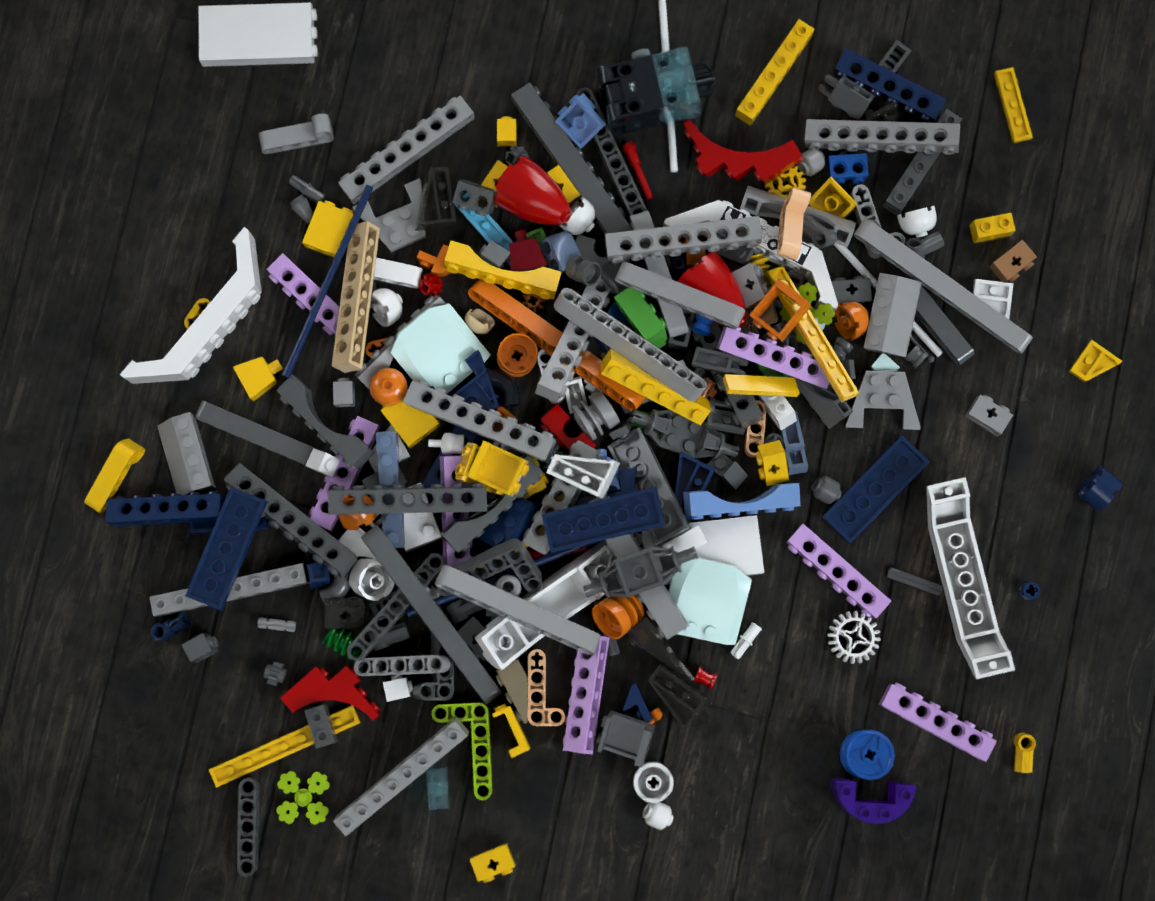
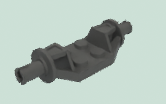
[629,409,739,459]
[583,546,698,598]

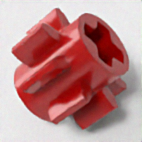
[419,273,443,297]

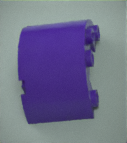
[830,778,916,824]

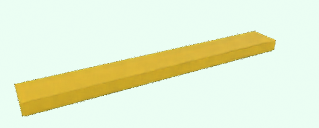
[765,266,859,402]
[209,705,361,788]

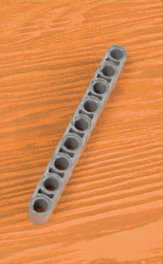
[554,288,707,402]
[435,565,601,655]

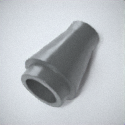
[290,195,313,224]

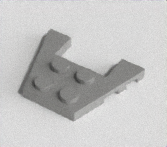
[352,178,426,252]
[845,370,921,430]

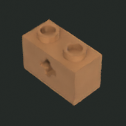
[989,240,1037,283]

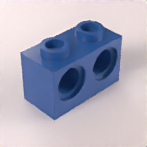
[827,153,869,185]

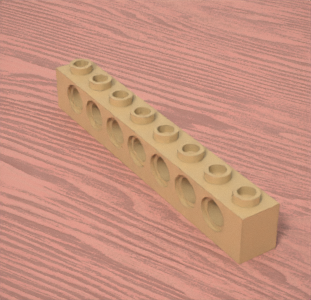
[332,221,380,373]

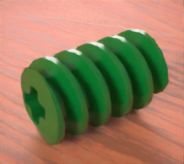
[322,624,362,663]

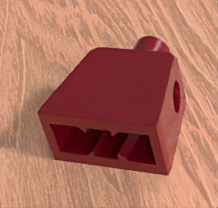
[509,230,547,272]

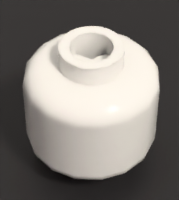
[643,802,673,830]

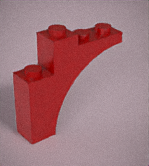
[281,666,381,720]

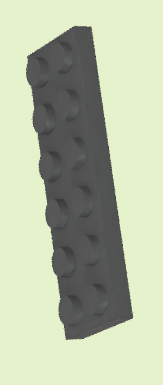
[608,427,691,547]

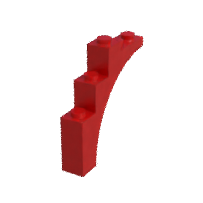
[683,119,805,184]

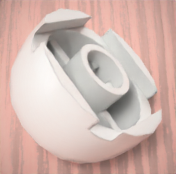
[559,197,595,235]
[897,206,937,238]
[370,288,403,327]

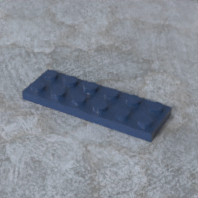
[822,435,930,544]
[185,487,268,611]
[542,487,665,553]

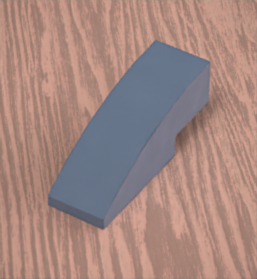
[780,412,808,475]

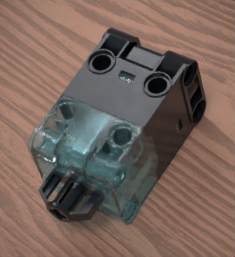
[597,47,716,136]

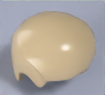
[464,308,495,334]

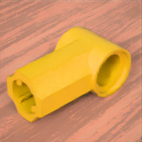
[1014,732,1036,773]

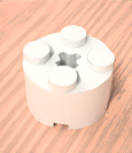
[349,558,394,601]
[633,762,673,803]

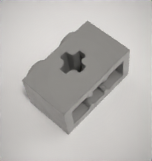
[732,263,771,309]
[965,395,1013,437]

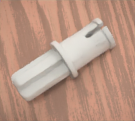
[730,622,762,659]

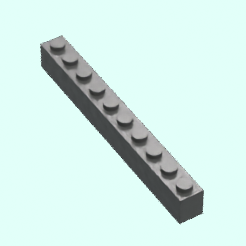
[511,82,633,248]

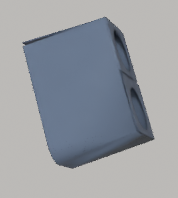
[539,231,581,274]

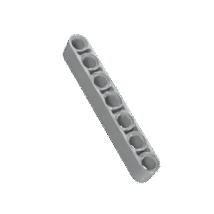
[630,210,689,338]
[615,262,745,329]

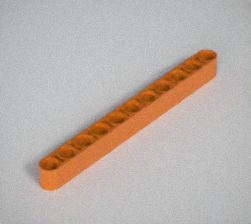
[468,279,647,411]

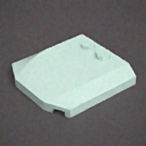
[389,303,490,393]
[668,557,752,645]

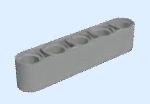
[354,655,450,676]

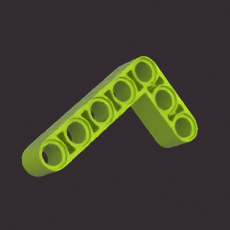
[431,702,493,800]

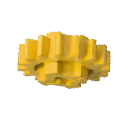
[765,166,806,198]

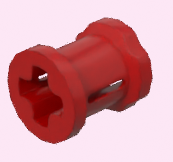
[693,666,718,690]

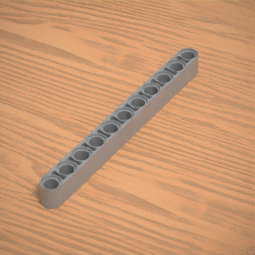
[854,219,1033,354]

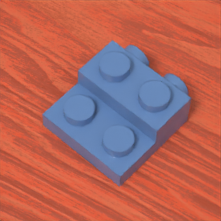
[555,93,606,149]

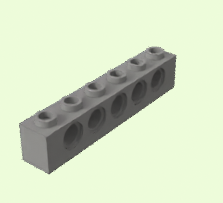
[523,440,602,555]

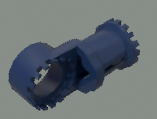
[150,612,192,641]

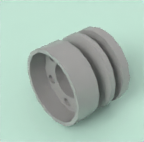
[571,390,620,441]

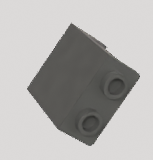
[596,710,656,768]

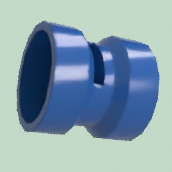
[691,314,714,336]

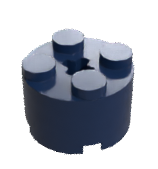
[1077,465,1123,511]

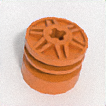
[496,333,538,377]
[592,588,644,640]

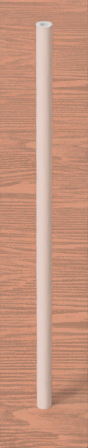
[658,0,678,172]
[834,243,943,357]

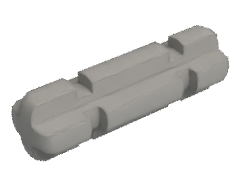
[258,617,296,632]

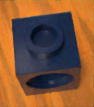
[307,563,330,589]

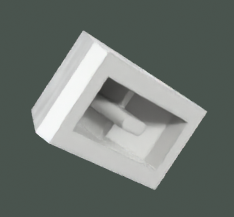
[565,376,588,413]

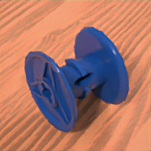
[839,730,895,780]

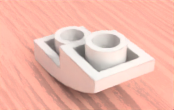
[663,524,708,555]

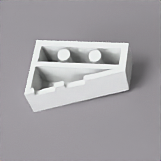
[546,455,620,499]
[403,483,442,552]

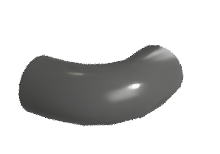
[319,569,351,608]

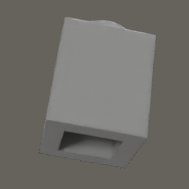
[333,378,355,407]

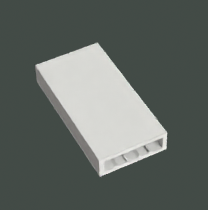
[199,3,317,67]
[638,515,764,585]

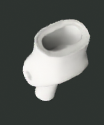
[428,433,465,455]

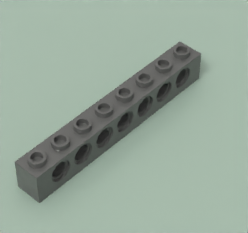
[224,463,357,578]
[328,483,487,515]

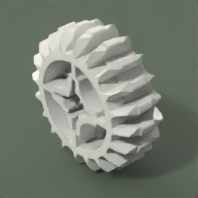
[827,611,881,664]

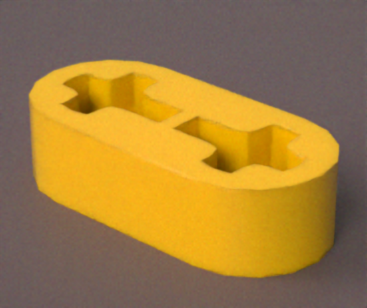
[184,298,210,329]

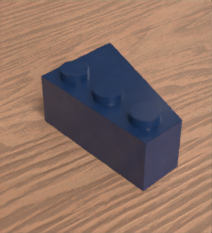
[674,452,715,523]
[474,497,539,552]

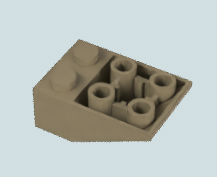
[496,660,528,724]

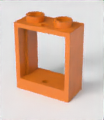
[750,279,811,342]

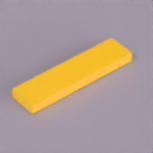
[994,67,1033,144]
[723,374,800,397]

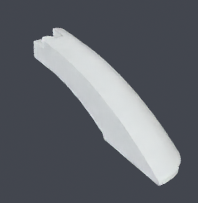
[475,532,639,670]

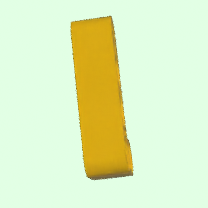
[84,438,145,514]

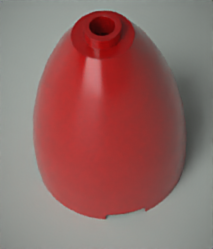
[493,156,571,225]
[677,252,747,328]

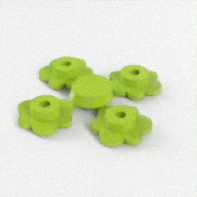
[779,282,835,345]
[276,771,330,825]

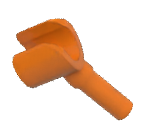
[647,708,663,724]

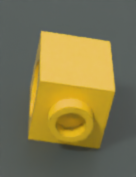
[497,116,517,146]

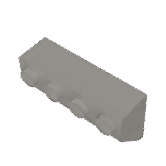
[864,273,922,357]
[157,412,216,496]

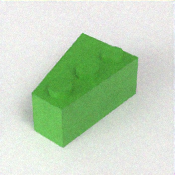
[614,287,668,349]

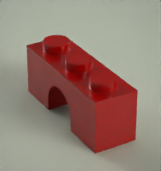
[540,404,597,456]

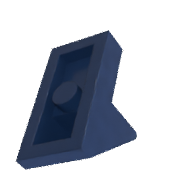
[622,683,652,722]

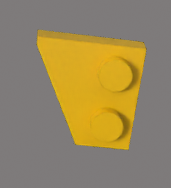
[1069,340,1122,382]

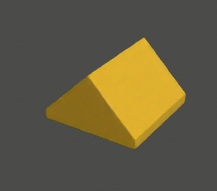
[809,177,857,219]

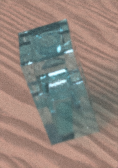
[426,767,450,810]

